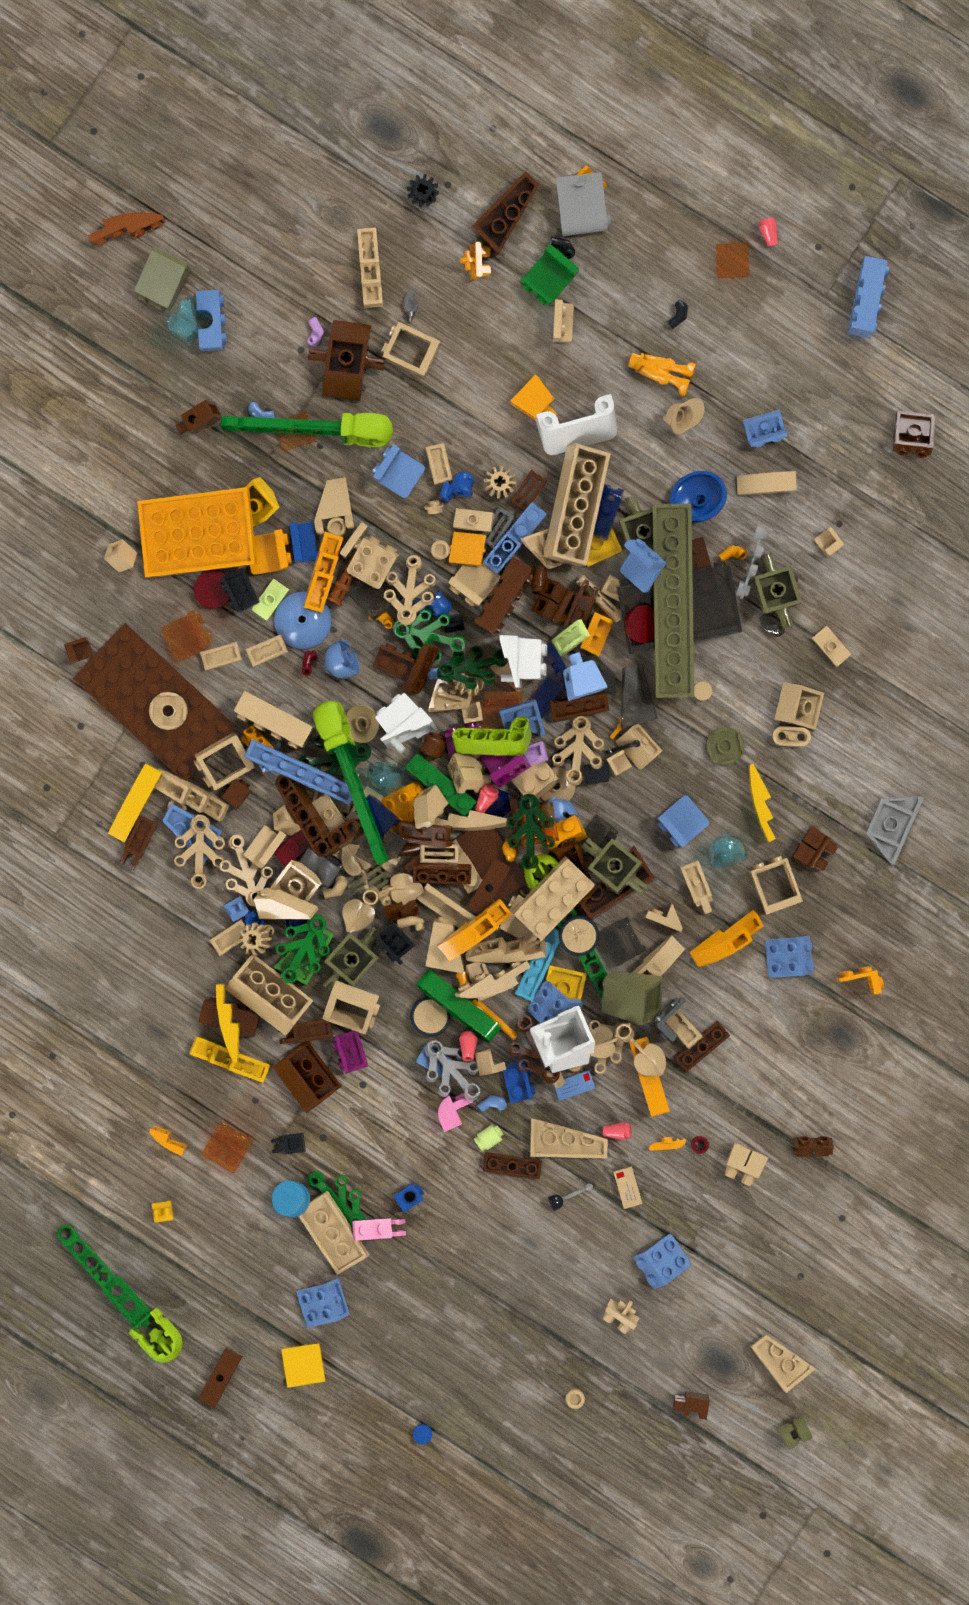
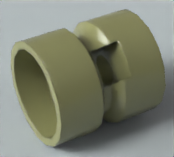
[778,1415,813,1450]

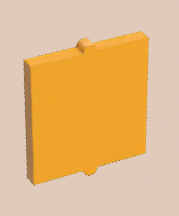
[449,532,486,566]

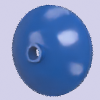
[670,471,727,523]

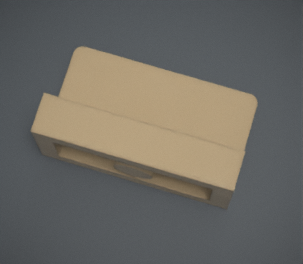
[616,722,662,770]
[243,825,286,869]

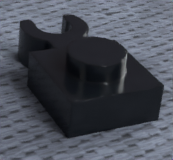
[271,1133,306,1154]

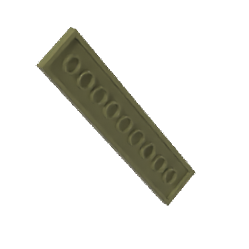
[652,504,694,698]

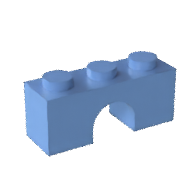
[196,290,227,352]

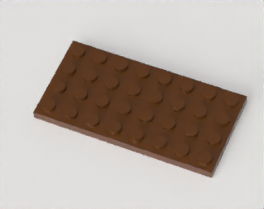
[73,623,238,781]

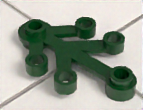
[437,646,508,689]
[299,735,371,780]
[508,794,555,869]

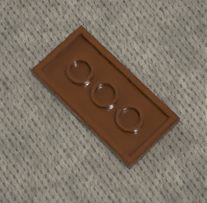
[456,829,527,901]

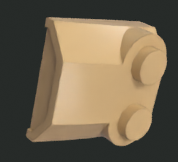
[511,761,560,805]
[270,860,322,902]

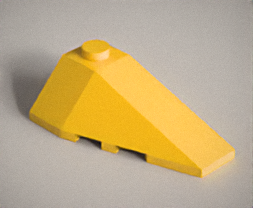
[246,477,280,527]

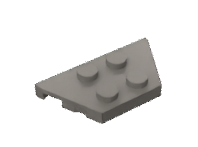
[865,796,924,865]

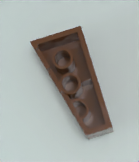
[471,171,539,255]
[474,557,534,636]
[580,846,655,920]

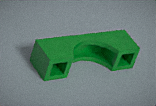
[405,753,477,817]

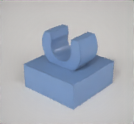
[224,896,250,922]

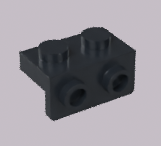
[220,568,261,613]
[374,919,415,965]

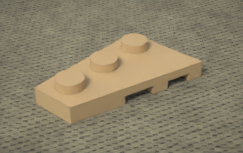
[750,1334,816,1393]

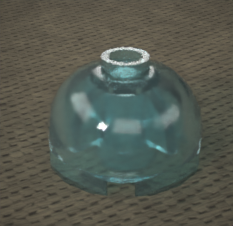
[367,762,406,795]
[709,833,748,868]

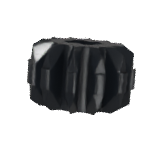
[407,174,439,208]

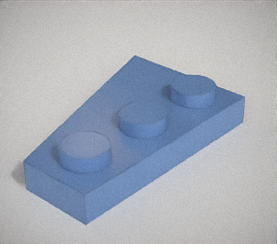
[162,803,222,864]

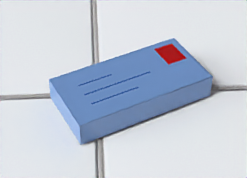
[554,1070,595,1101]

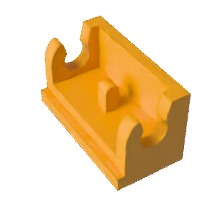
[580,612,614,657]

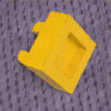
[152,1200,174,1223]

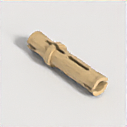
[575,575,624,623]

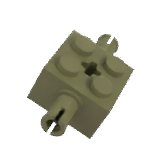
[618,495,653,553]
[752,552,802,629]
[581,838,649,896]
[322,926,379,992]

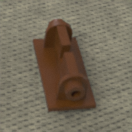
[793,1136,834,1157]

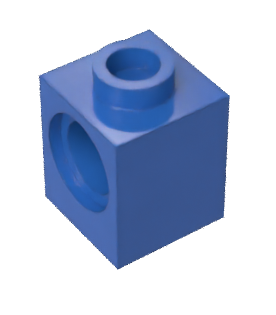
[393,1182,424,1212]

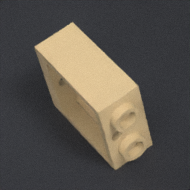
[381,322,441,379]
[193,732,255,790]
[749,856,803,915]
[322,981,380,1035]

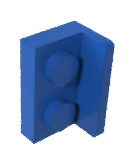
[503,1061,536,1103]

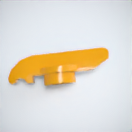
[649,1137,686,1151]

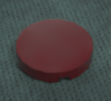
[194,570,230,609]
[625,605,654,643]

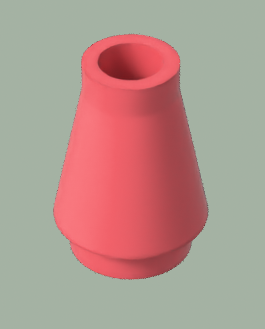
[758,217,779,247]
[475,784,499,813]
[459,1031,478,1061]
[603,1122,631,1141]

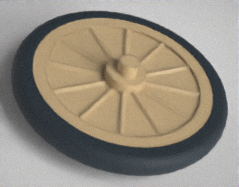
[559,915,599,956]
[410,997,450,1037]

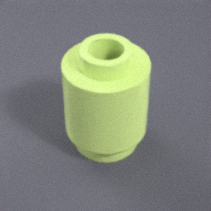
[474,1124,504,1151]

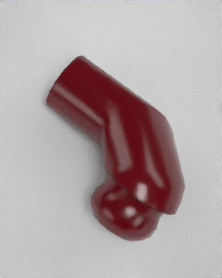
[302,650,318,676]

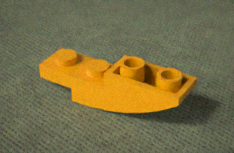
[437,899,512,961]
[689,910,764,967]
[629,1037,670,1117]

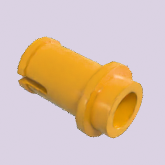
[455,971,470,987]

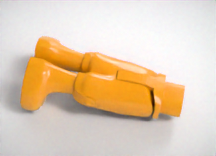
[628,353,697,397]

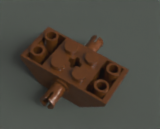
[308,320,385,401]

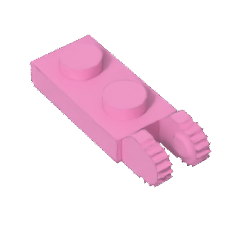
[352,1218,406,1241]

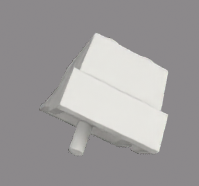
[500,635,547,689]
[375,693,438,754]
[530,1006,595,1073]

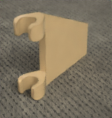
[314,477,354,535]

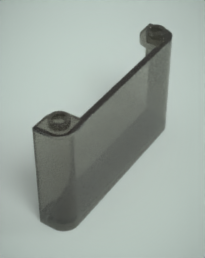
[616,560,742,655]

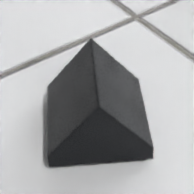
[443,613,464,633]

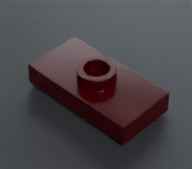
[273,830,310,867]

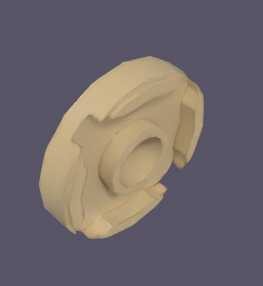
[149,692,188,730]

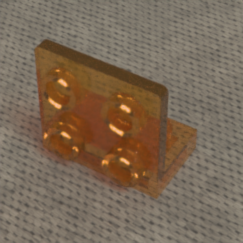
[484,691,523,729]
[202,1121,253,1173]

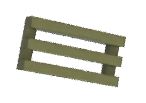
[347,866,390,900]

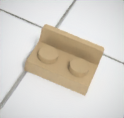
[553,299,574,342]

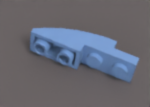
[483,502,547,574]

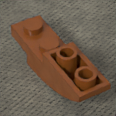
[88,212,166,246]

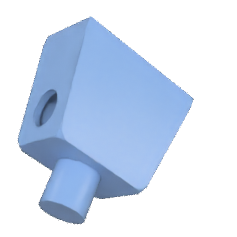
[563,652,607,701]

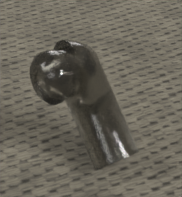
[759,614,785,637]

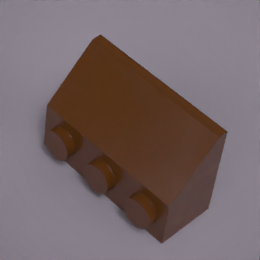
[272,1041,342,1113]

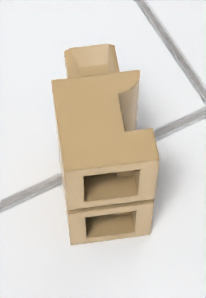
[447,753,491,793]
[724,1141,768,1187]

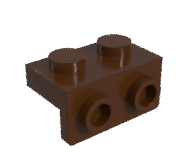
[554,840,591,879]

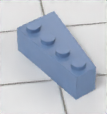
[847,256,889,338]

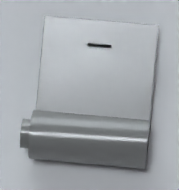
[556,172,611,236]

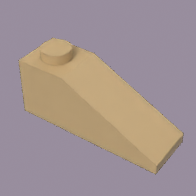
[254,888,318,919]

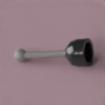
[548,1183,593,1211]

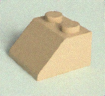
[774,682,824,730]

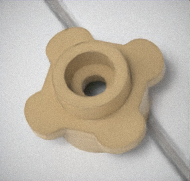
[425,500,444,514]

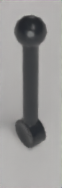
[605,740,640,754]

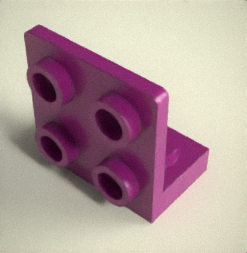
[481,754,532,788]

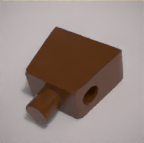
[175,400,222,435]

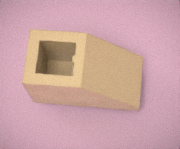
[413,785,448,829]

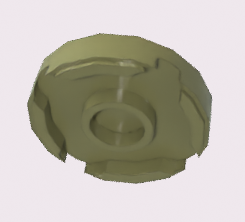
[706,727,744,765]

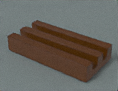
[510,470,547,511]

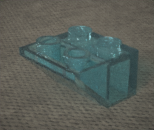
[167,296,200,346]

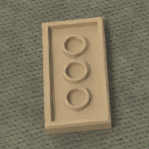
[299,1191,370,1275]

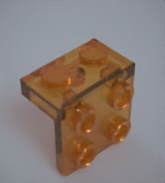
[162,610,212,661]

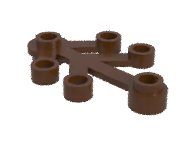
[509,1015,560,1084]

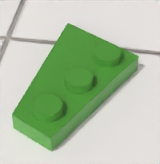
[274,925,334,985]

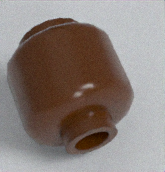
[419,732,446,761]

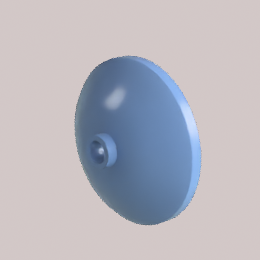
[274,592,332,649]

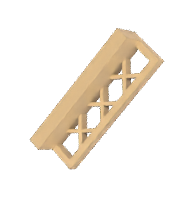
[417,883,480,943]

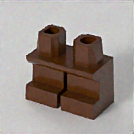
[531,578,575,624]
[792,826,838,871]
[673,1391,710,1420]

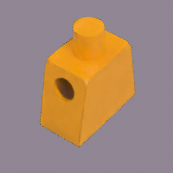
[510,374,557,420]

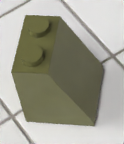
[134,246,191,312]
[601,971,664,1025]

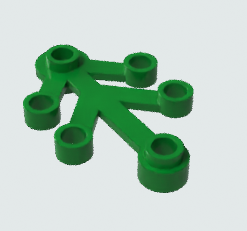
[393,608,466,662]
[275,914,330,983]
[308,1170,366,1228]

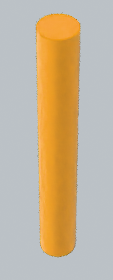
[472,998,519,1041]

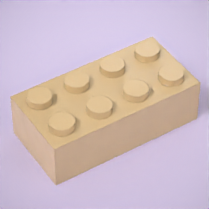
[234,691,315,750]
[512,857,595,941]
[225,954,313,1036]

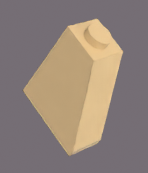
[426,917,465,973]

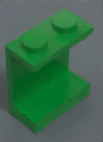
[520,244,579,307]

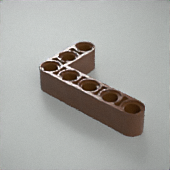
[275,774,364,857]

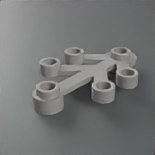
[736,525,768,599]
[425,1040,480,1100]

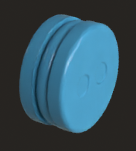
[272,1180,310,1218]

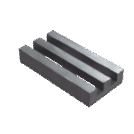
[481,506,515,549]

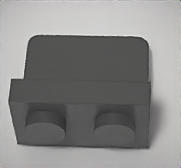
[654,997,686,1042]

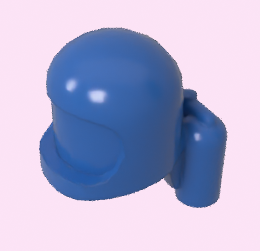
[439,471,475,503]
[412,590,452,618]

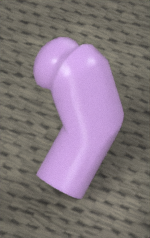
[308,317,324,346]

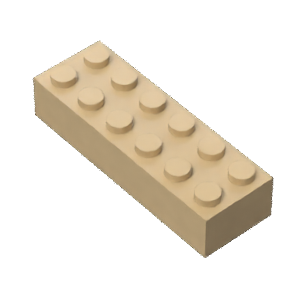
[543,443,611,567]

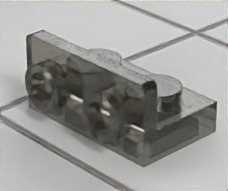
[576,814,619,861]

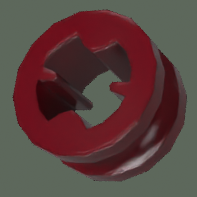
[691,1136,709,1154]

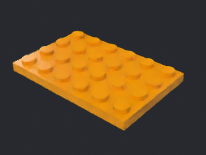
[137,487,257,578]

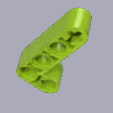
[452,717,532,756]

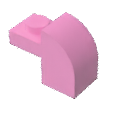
[438,1093,473,1132]

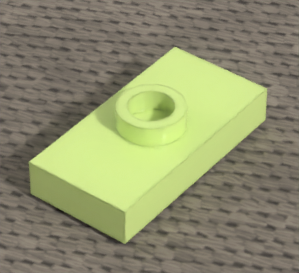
[251,579,289,621]
[551,619,590,656]

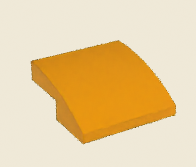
[149,1125,188,1156]

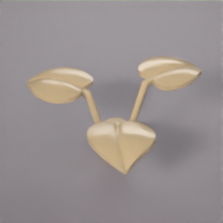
[341,843,424,932]
[590,1015,666,1076]

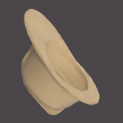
[663,398,705,435]

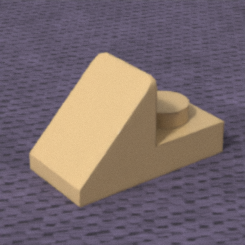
[645,903,683,932]

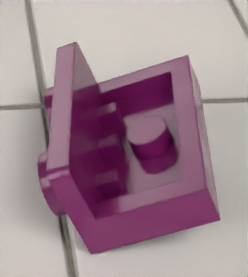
[332,1030,369,1074]

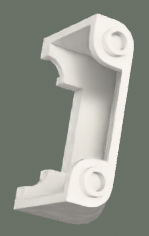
[536,394,617,455]

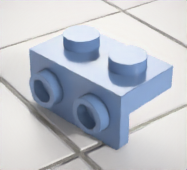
[742,410,788,447]

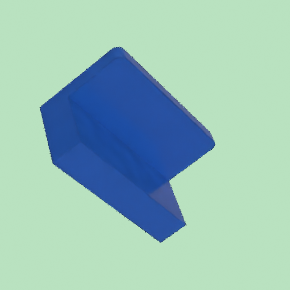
[289,522,318,563]

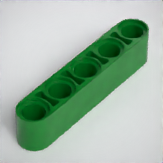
[416,970,501,1043]

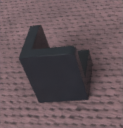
[584,763,609,784]

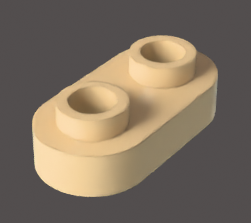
[772,726,811,747]

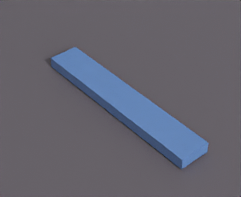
[244,739,352,805]

